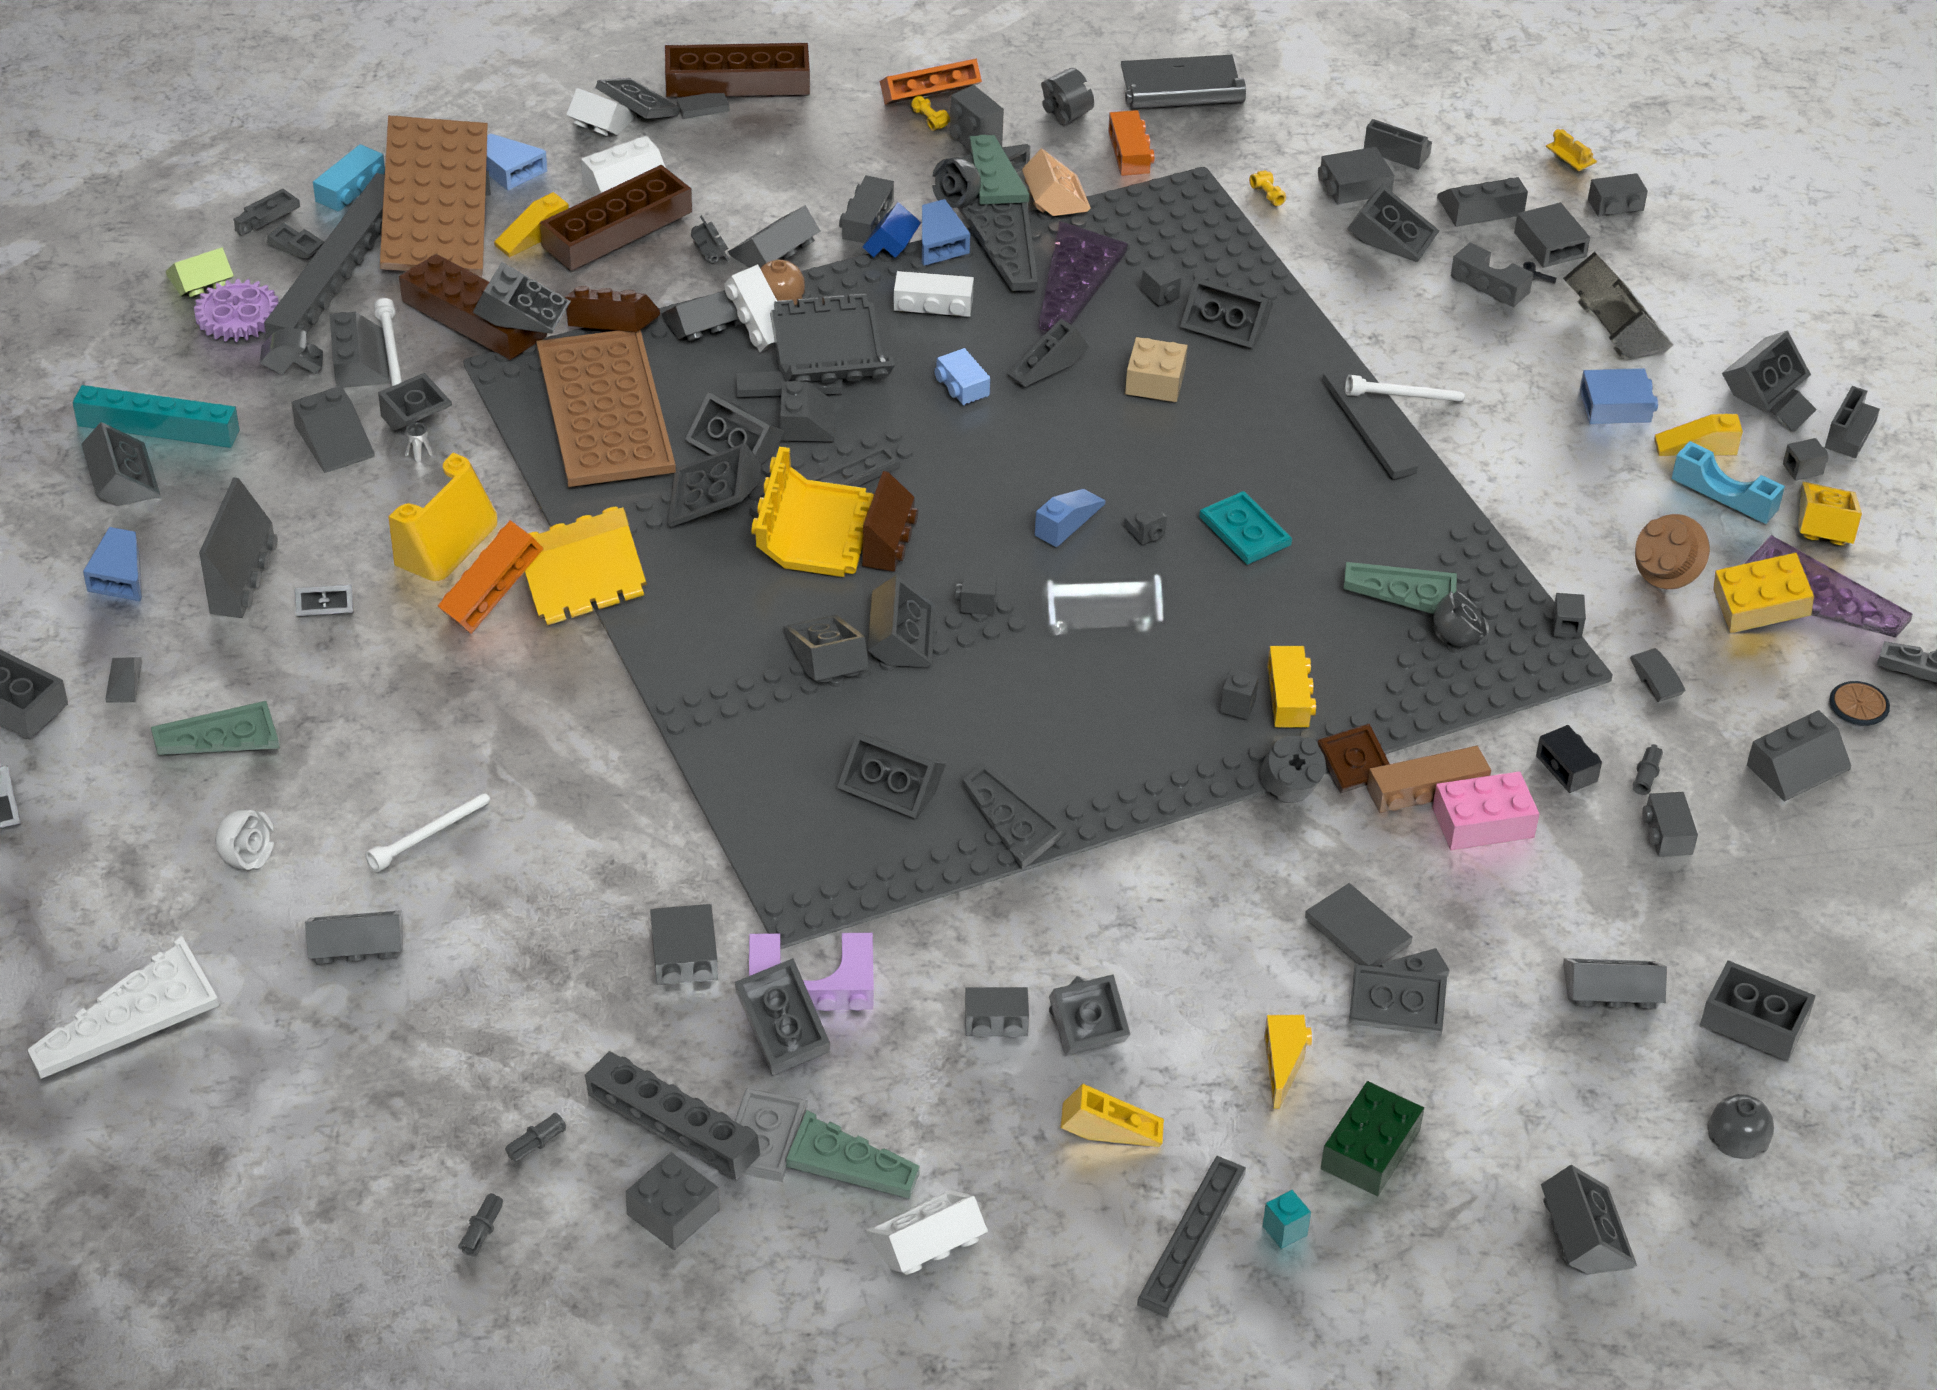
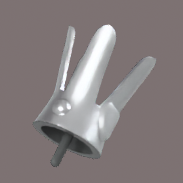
[405,422,433,462]

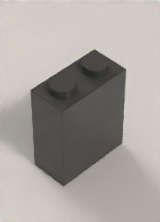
[1318,147,1395,205]
[1514,202,1590,268]
[650,904,718,985]

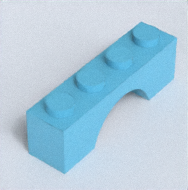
[1671,441,1785,524]

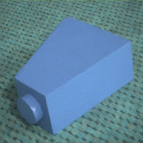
[922,199,970,266]
[83,527,142,601]

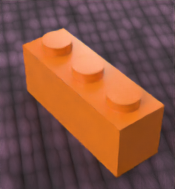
[1108,110,1155,176]

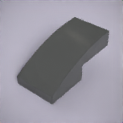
[267,222,324,258]
[1630,648,1686,702]

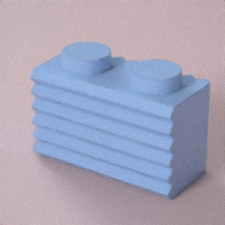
[934,348,990,406]

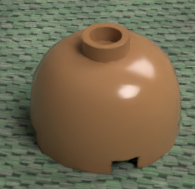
[760,260,805,305]

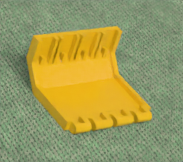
[751,447,874,577]
[525,507,647,626]

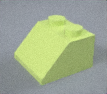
[165,247,234,298]

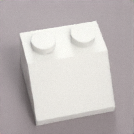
[567,88,637,136]

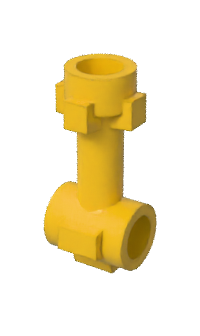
[911,95,950,131]
[1249,170,1286,206]

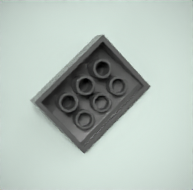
[199,477,278,618]

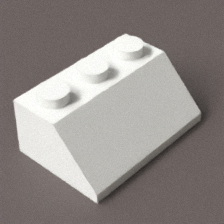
[581,136,666,196]
[865,1191,988,1275]

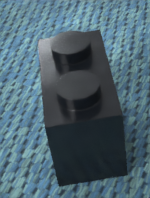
[1536,725,1602,793]

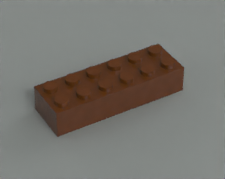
[665,43,810,98]
[540,165,692,271]
[399,254,547,360]

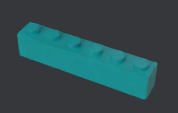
[72,385,240,448]

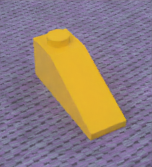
[494,192,569,258]
[1654,414,1743,456]
[1264,1015,1312,1109]
[1061,1084,1164,1147]

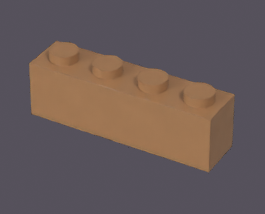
[1367,745,1491,813]

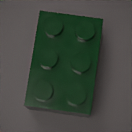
[1320,1081,1425,1197]

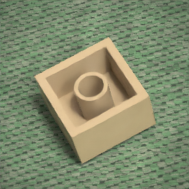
[1125,337,1188,402]

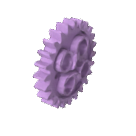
[194,279,279,342]

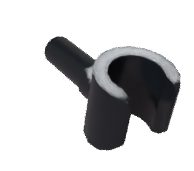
[1523,262,1557,284]

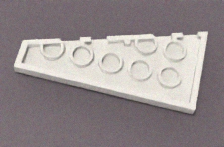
[27,936,219,1079]

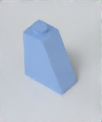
[486,134,547,191]

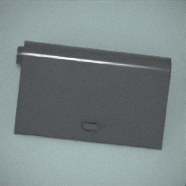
[1121,54,1246,109]

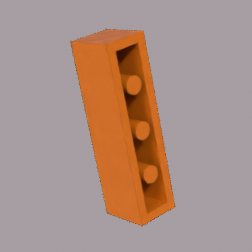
[879,58,982,105]
[438,520,544,634]

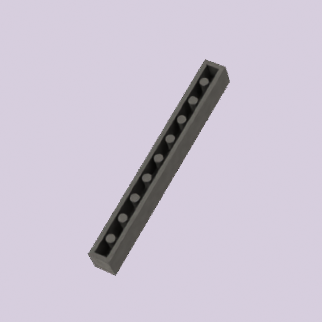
[264,173,385,339]

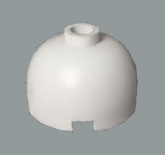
[215,809,274,870]

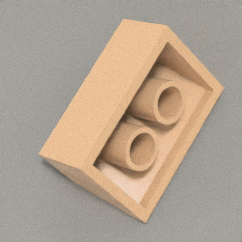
[1022,148,1091,216]

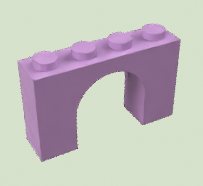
[749,933,874,1011]

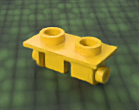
[1546,129,1597,171]

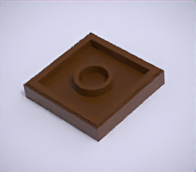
[1317,724,1390,794]

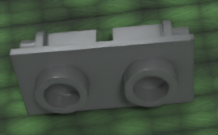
[691,215,730,263]

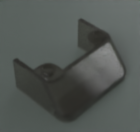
[1563,251,1674,360]

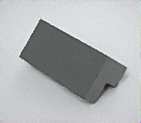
[1364,119,1432,170]
[1825,386,1880,459]

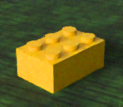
[1713,553,1814,633]

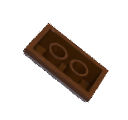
[565,286,660,332]
[863,471,918,572]

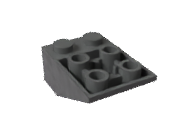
[473,262,571,334]

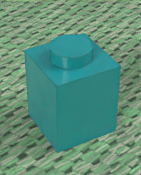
[1262,1190,1311,1249]

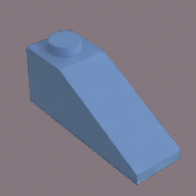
[1035,489,1105,547]

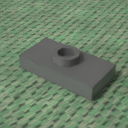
[1380,948,1449,977]

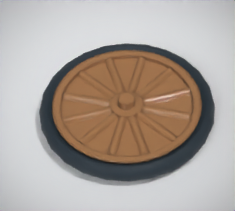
[1829,681,1890,726]

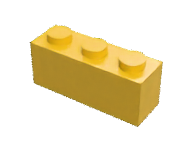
[1267,646,1316,727]

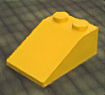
[1798,481,1862,545]

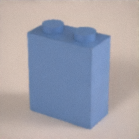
[1579,368,1658,424]

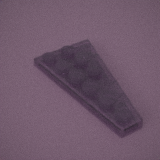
[1039,221,1128,332]
[1745,535,1913,638]

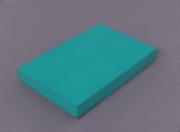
[1199,491,1292,565]

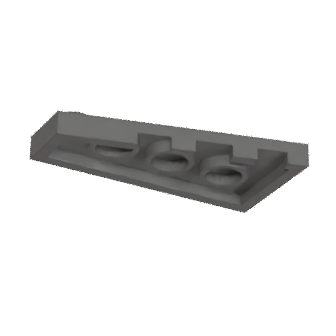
[1877,641,1937,682]

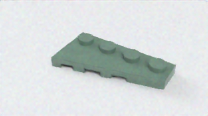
[970,135,1030,204]
[1344,562,1457,614]
[151,701,280,755]
[786,1110,920,1199]

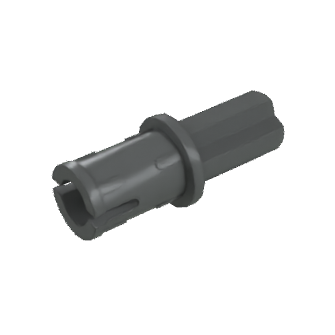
[1632,744,1663,795]
[505,1113,566,1161]
[458,1193,503,1257]

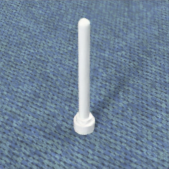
[374,298,402,386]
[1345,375,1465,402]
[365,793,490,873]

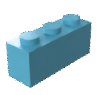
[313,144,385,212]

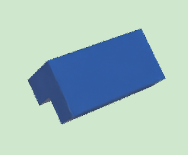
[862,202,922,258]

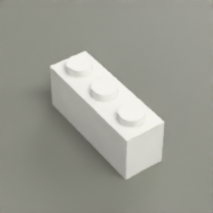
[724,264,777,353]
[894,271,974,317]

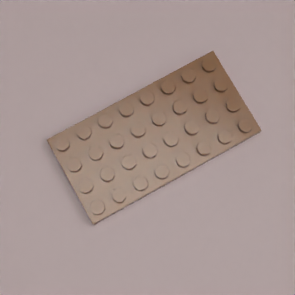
[380,115,488,276]
[536,330,676,487]

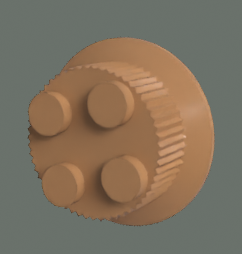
[1635,514,1710,589]

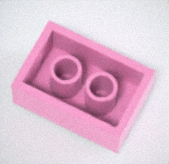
[1432,771,1539,851]

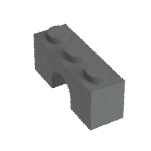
[1450,242,1534,308]

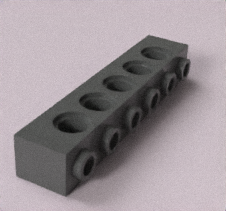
[585,1051,760,1180]

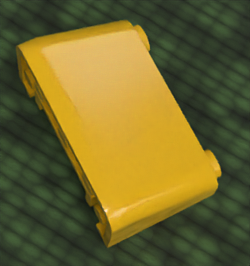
[388,452,497,581]

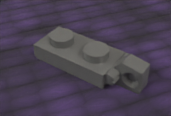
[233,189,300,235]

